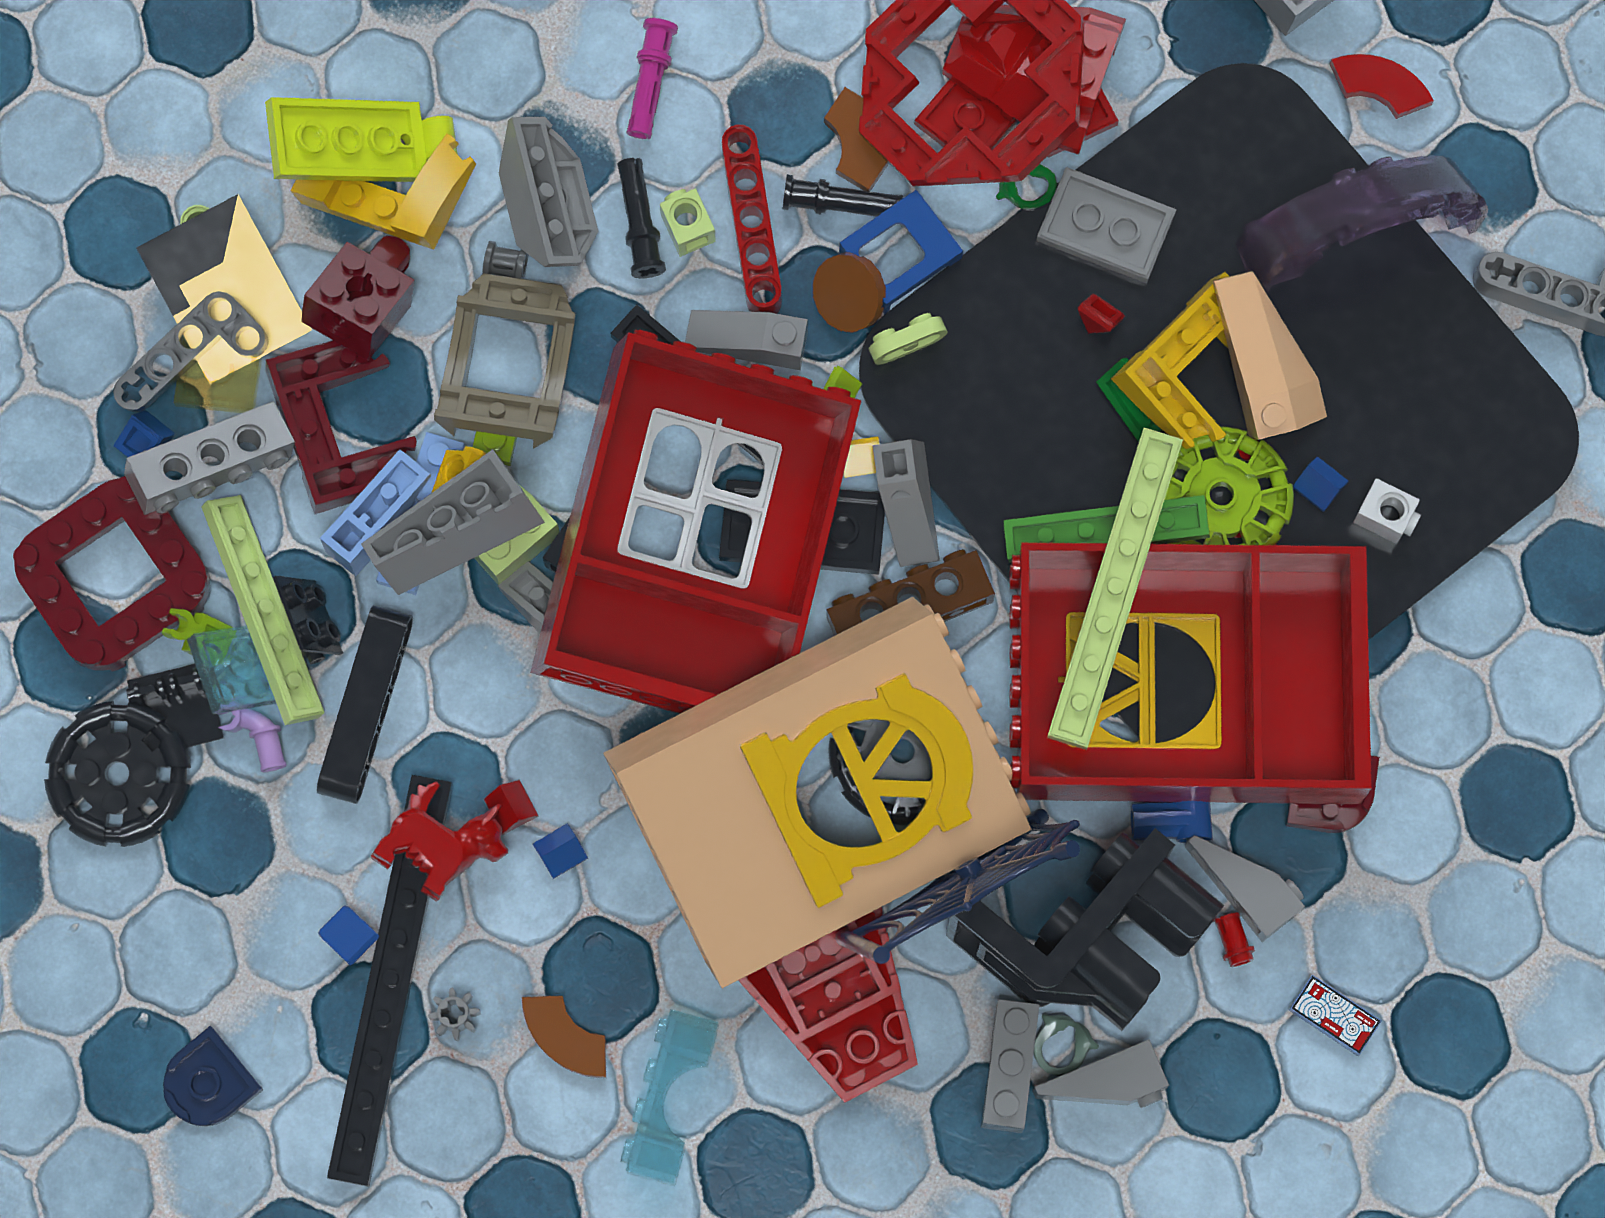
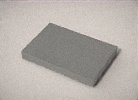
[1036,167,1176,284]

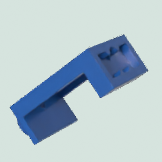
[839,189,963,315]

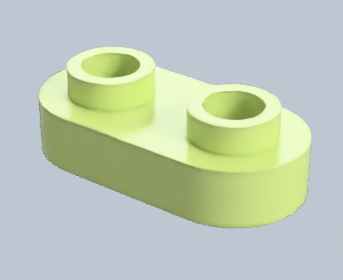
[868,313,948,365]

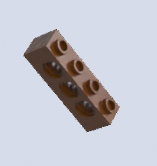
[827,549,995,636]

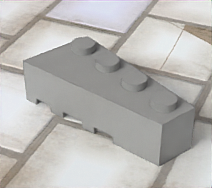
[361,449,545,595]

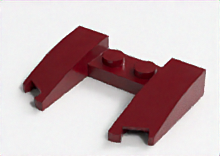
[265,340,417,515]

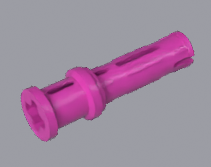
[626,18,678,139]

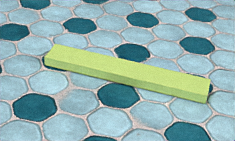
[201,495,325,725]

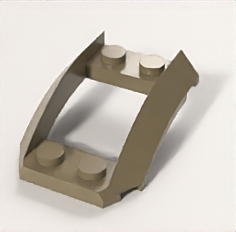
[434,273,576,449]

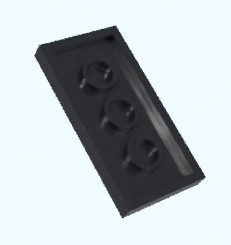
[719,479,885,575]

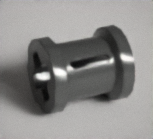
[482,241,529,279]

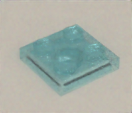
[187,626,277,714]

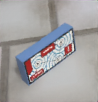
[1289,975,1382,1056]

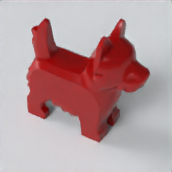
[371,782,508,902]

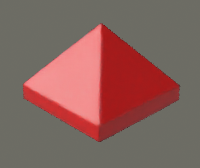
[1078,294,1125,334]

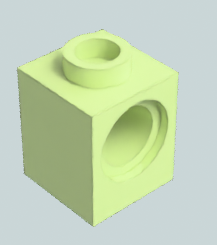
[660,188,716,257]

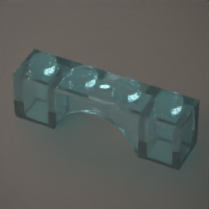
[620,1009,719,1187]

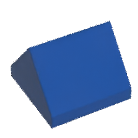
[1293,456,1349,512]
[532,823,588,879]

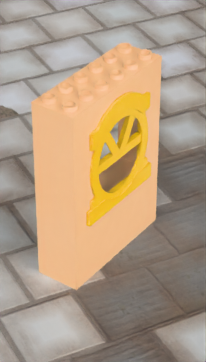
[603,597,1032,988]

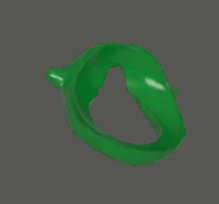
[996,164,1057,209]

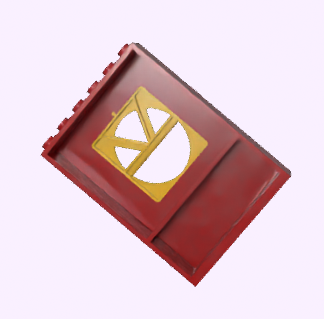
[1009,542,1372,804]

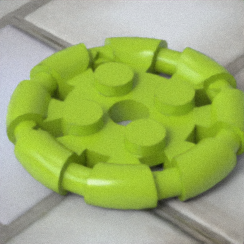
[1164,427,1294,545]

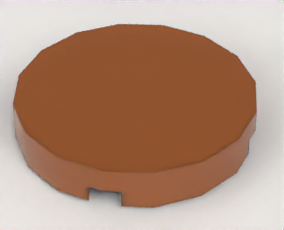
[813,252,886,333]

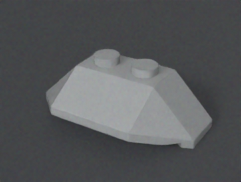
[498,117,598,267]

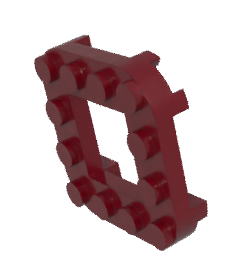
[13,476,211,672]

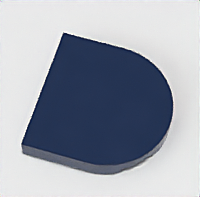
[163,1026,263,1126]

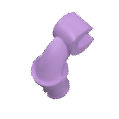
[215,703,287,773]

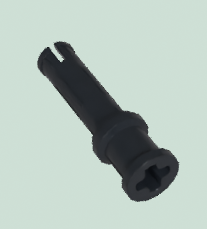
[617,158,666,279]
[782,174,903,216]

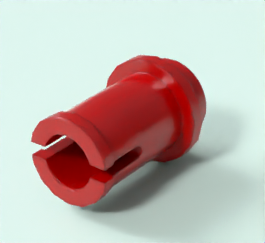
[1214,912,1255,967]

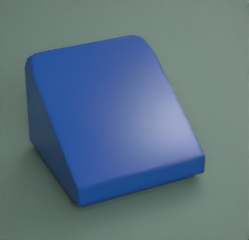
[113,411,175,457]
[318,905,379,966]

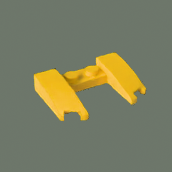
[290,134,476,250]
[1111,272,1229,449]

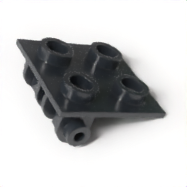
[273,576,343,664]
[126,661,224,751]

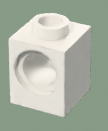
[1353,478,1421,544]

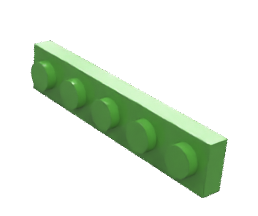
[1004,495,1210,563]

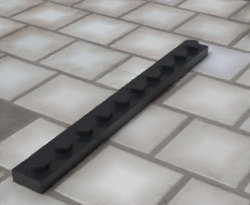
[327,775,453,1187]

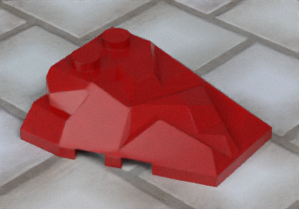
[942,5,1126,155]

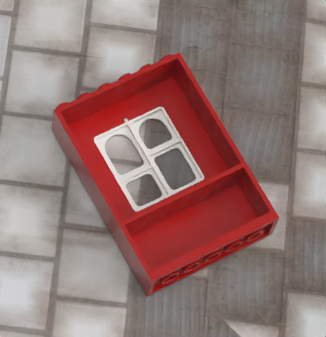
[530,330,861,714]

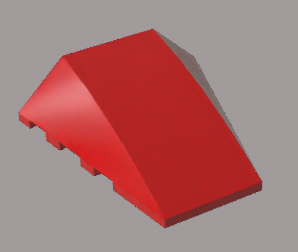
[738,907,918,1103]

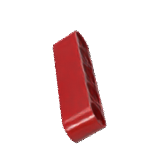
[722,125,782,314]

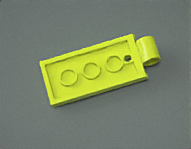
[265,97,457,182]

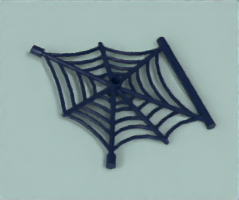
[835,808,1080,964]

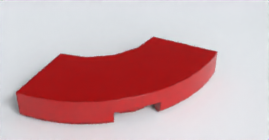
[1330,54,1434,119]

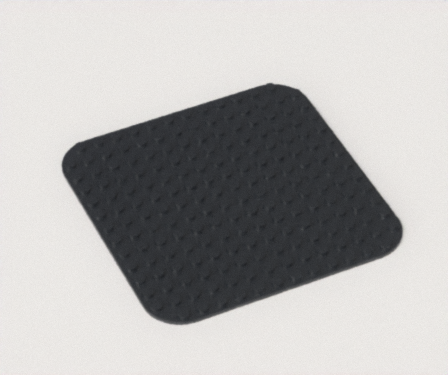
[859,63,1579,743]

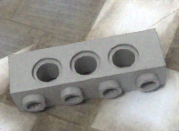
[124,401,295,515]

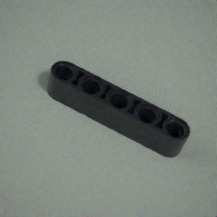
[317,605,413,804]

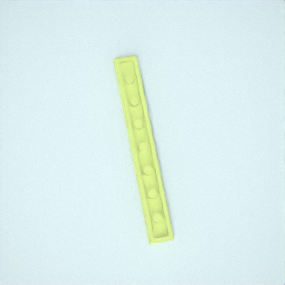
[1047,428,1183,750]

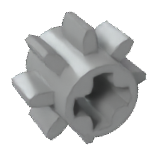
[428,988,481,1041]

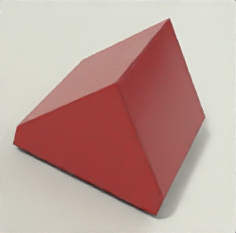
[484,780,538,835]

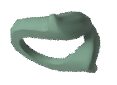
[1034,1014,1099,1076]

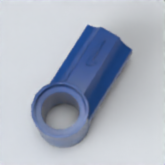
[1130,801,1213,843]

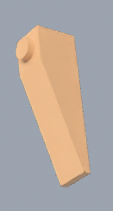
[1213,271,1327,440]

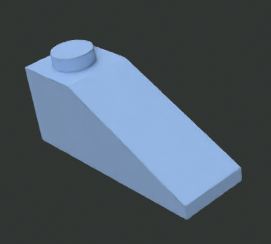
[320,450,431,577]

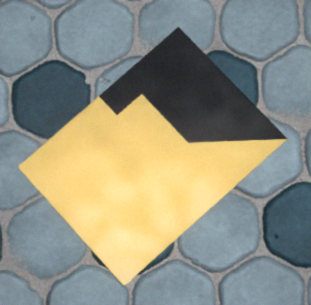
[136,194,312,384]

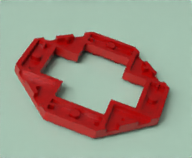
[859,0,1085,186]

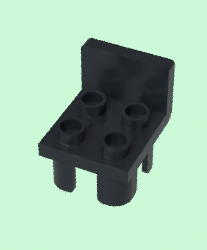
[946,828,1225,1031]

